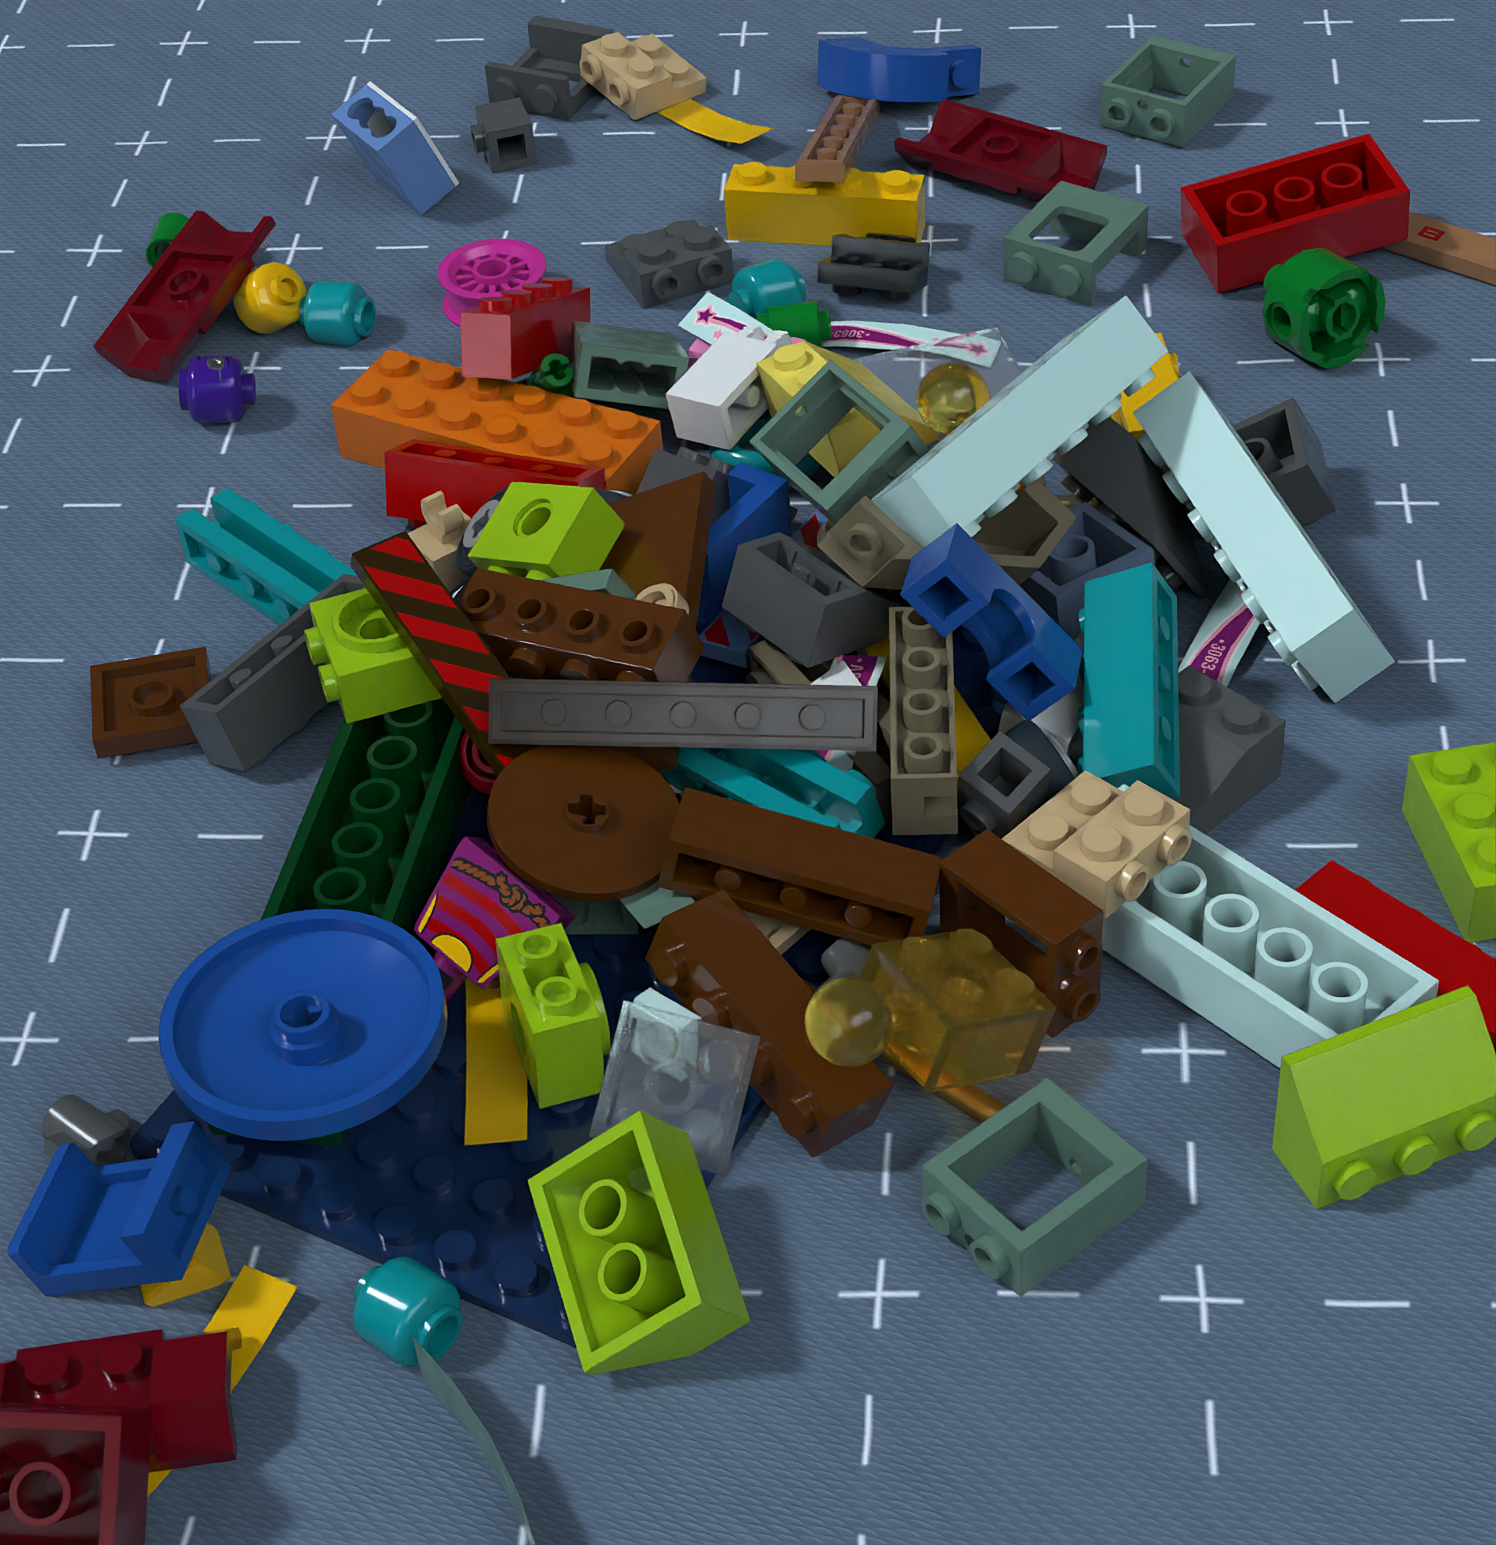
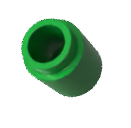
[756,300,832,348]

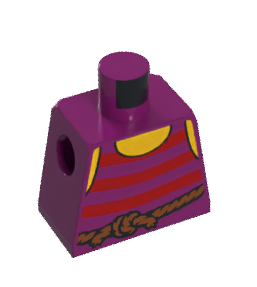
[414,836,576,1003]

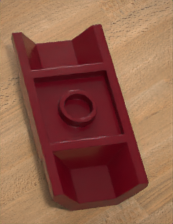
[894,99,1107,203]
[93,210,276,382]
[0,1327,242,1472]

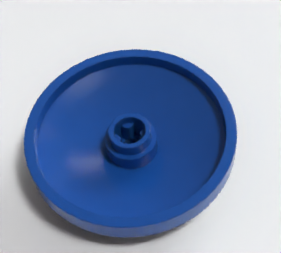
[158,909,448,1141]

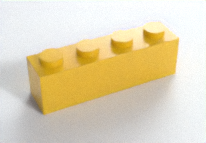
[724,162,925,246]

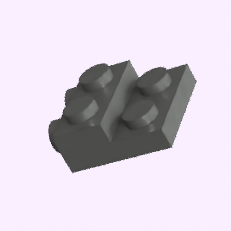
[605,219,734,309]

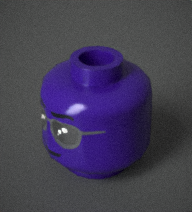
[179,356,256,423]

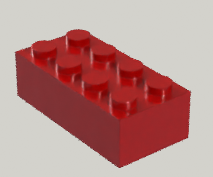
[1180,134,1410,294]

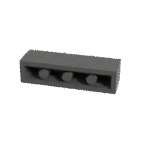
[180,574,365,772]

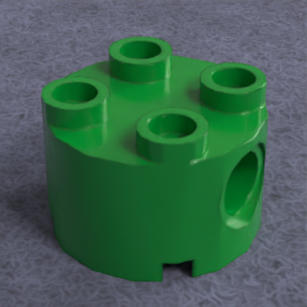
[1262,248,1386,369]

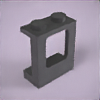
[485,16,614,121]

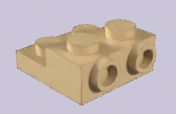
[579,32,707,120]
[1002,770,1192,919]

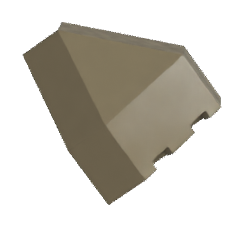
[817,480,1077,590]

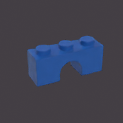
[900,523,1083,720]

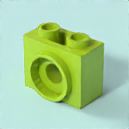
[467,481,626,580]
[304,588,442,724]
[496,923,611,1109]

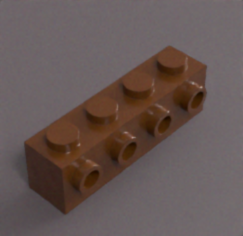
[457,568,704,682]
[657,787,943,958]
[645,889,894,1158]

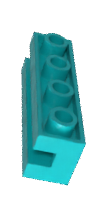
[175,488,357,625]
[1077,562,1180,799]
[659,747,886,838]

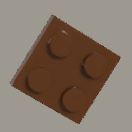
[90,646,211,759]

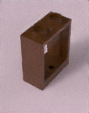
[939,829,1103,1038]

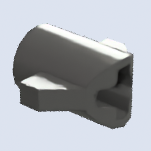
[41,1094,130,1166]

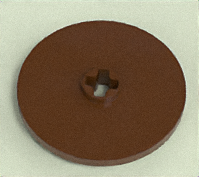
[487,745,679,902]

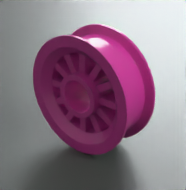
[437,238,546,327]

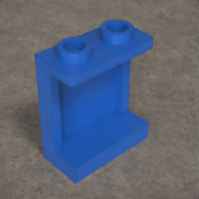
[696,462,792,636]
[7,1121,232,1296]

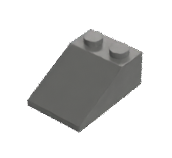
[1158,397,1336,540]
[1173,665,1286,835]

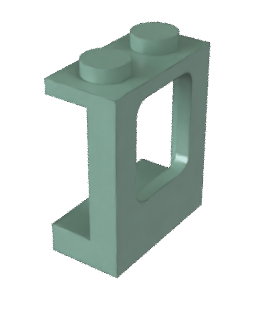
[1003,181,1149,306]

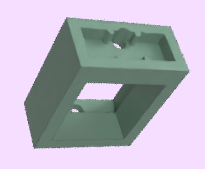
[1100,35,1236,148]
[749,359,929,524]
[921,1077,1148,1297]

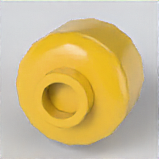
[233,262,307,334]

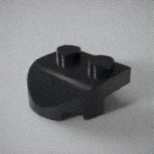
[817,233,930,300]

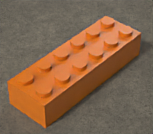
[331,349,663,495]

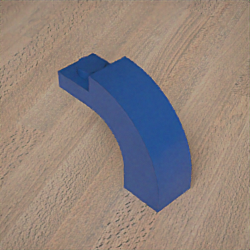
[817,37,981,102]

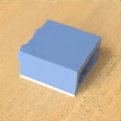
[331,81,459,216]

